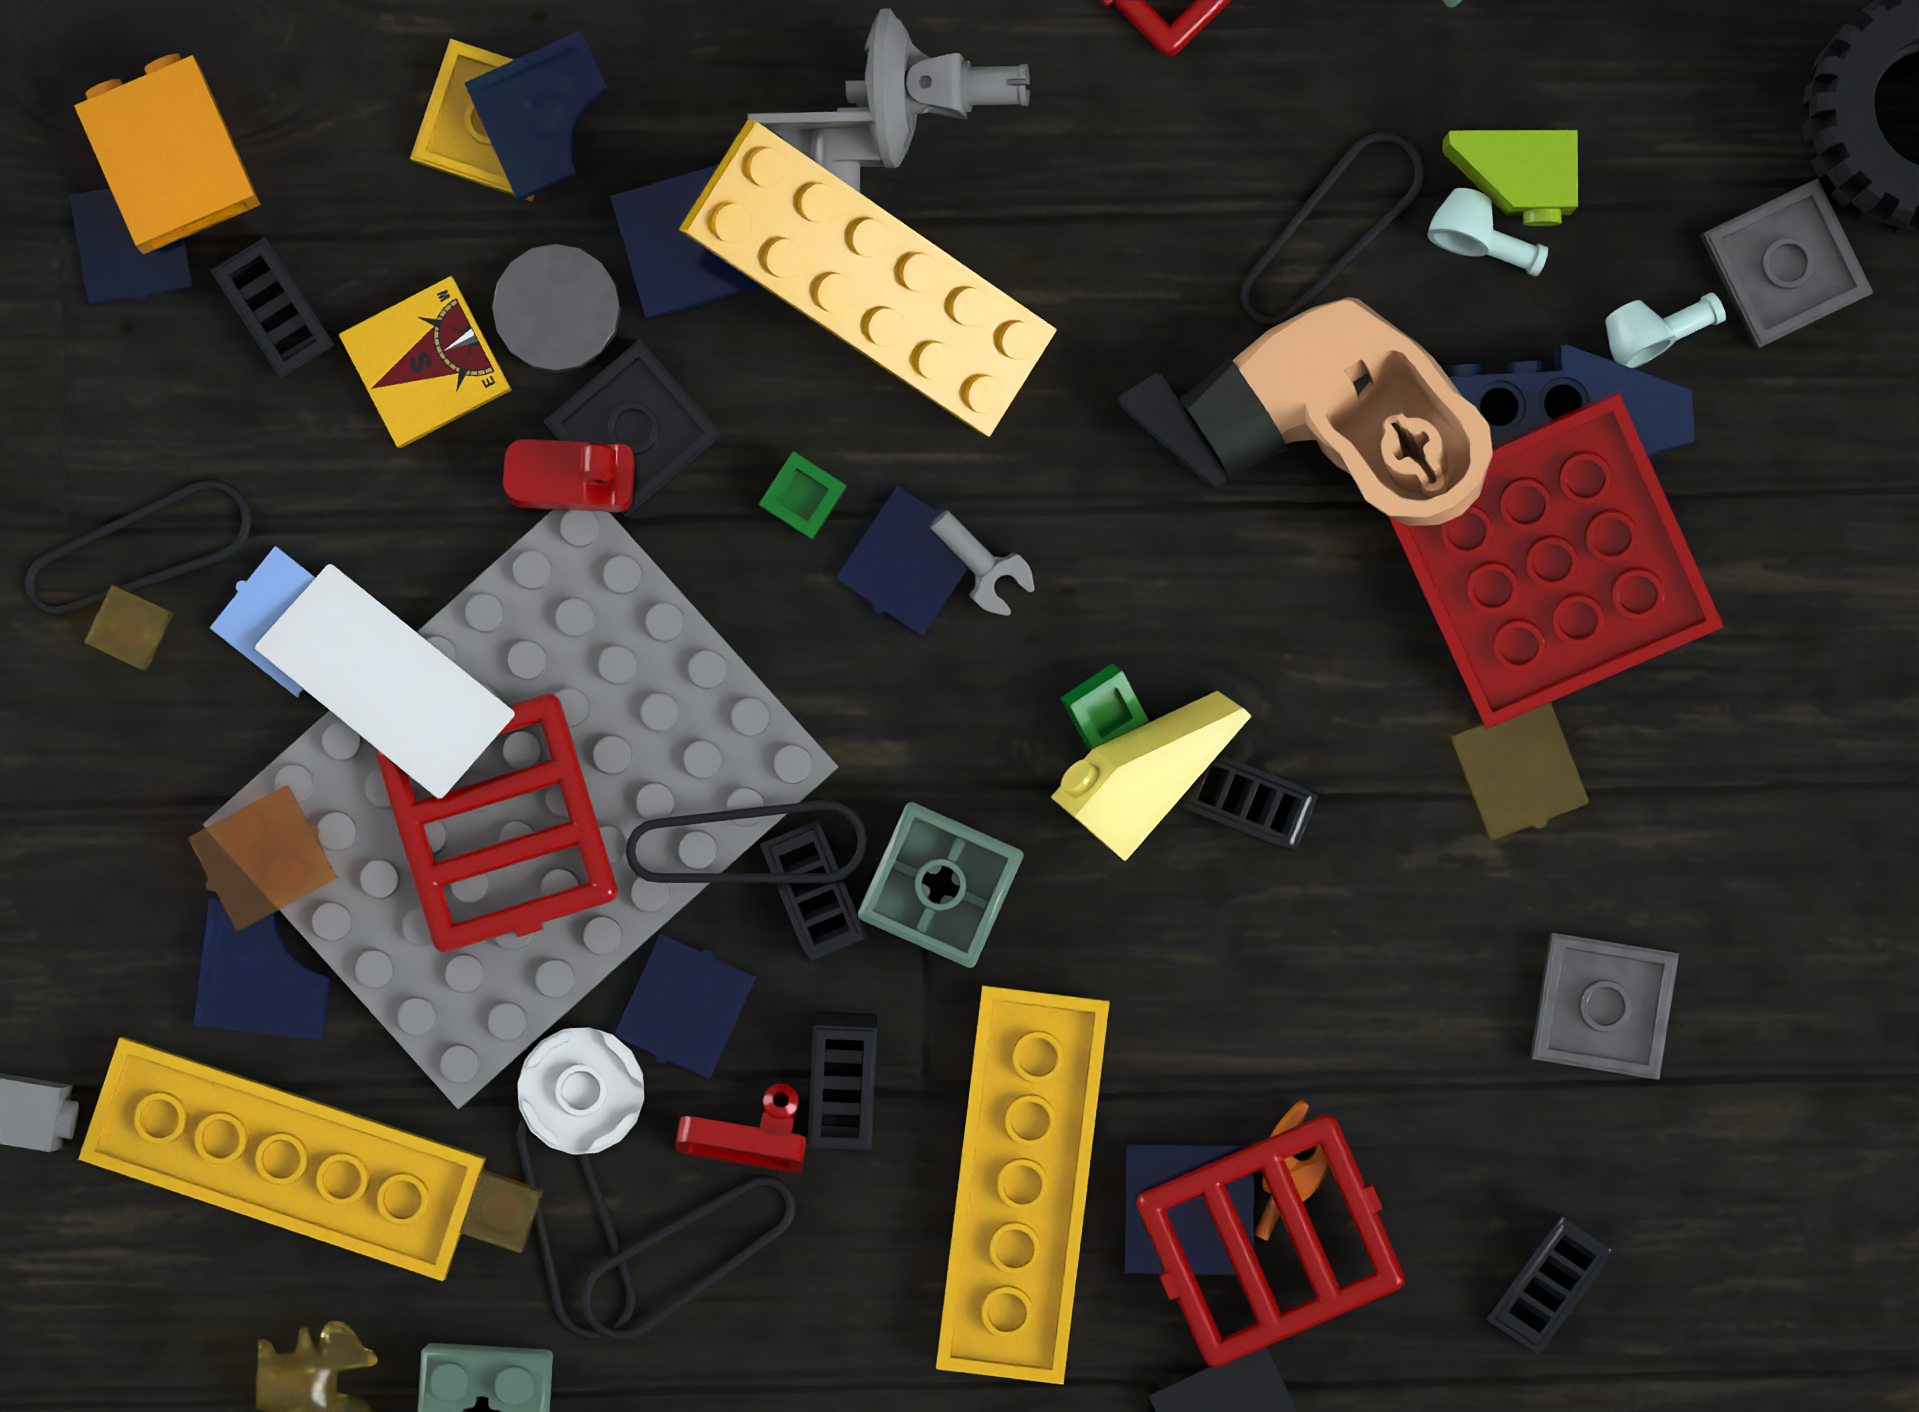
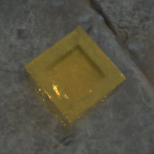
[84,585,173,670]
[460,1169,544,1253]

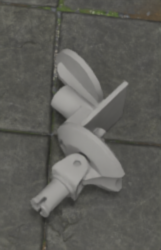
[748,9,1030,193]

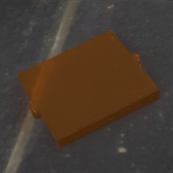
[188,785,338,931]

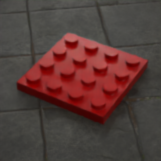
[1389,390,1724,729]

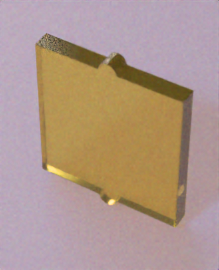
[1450,702,1589,841]

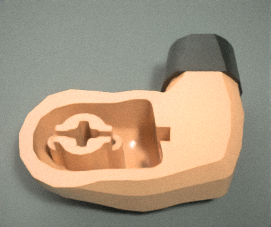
[1179,297,1493,526]

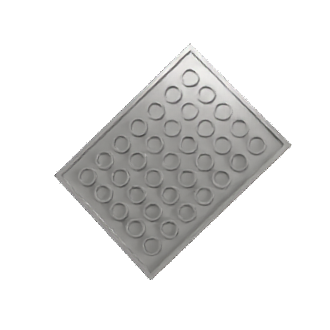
[203,509,839,1109]

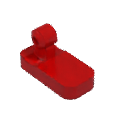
[503,439,635,512]
[675,1084,806,1173]

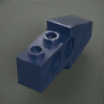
[1443,345,1695,457]

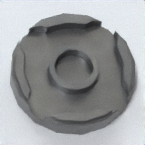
[492,244,621,373]

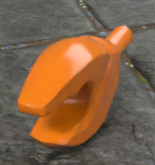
[1254,1100,1329,1241]

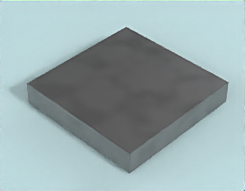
[1700,179,1874,350]
[1530,933,1679,1080]

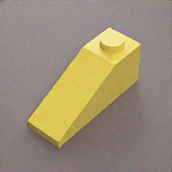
[1051,691,1251,861]

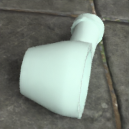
[1427,188,1548,277]
[1605,292,1726,368]

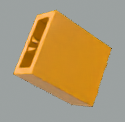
[74,54,261,255]

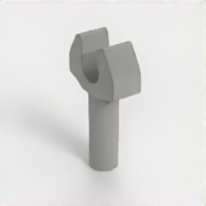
[930,510,1035,616]

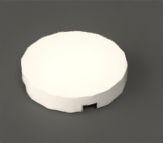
[517,1027,645,1155]

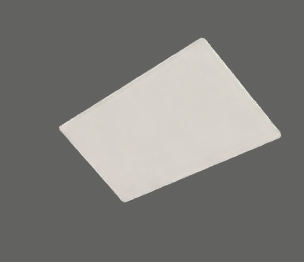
[255,564,515,799]

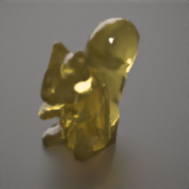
[256,1320,378,1412]

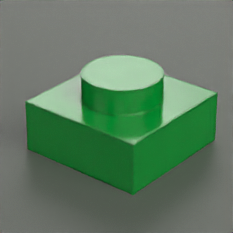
[758,451,847,540]
[1060,663,1149,751]

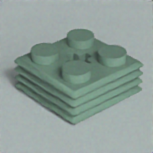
[858,802,1023,968]
[418,1343,553,1412]

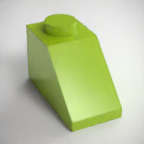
[1443,130,1578,226]

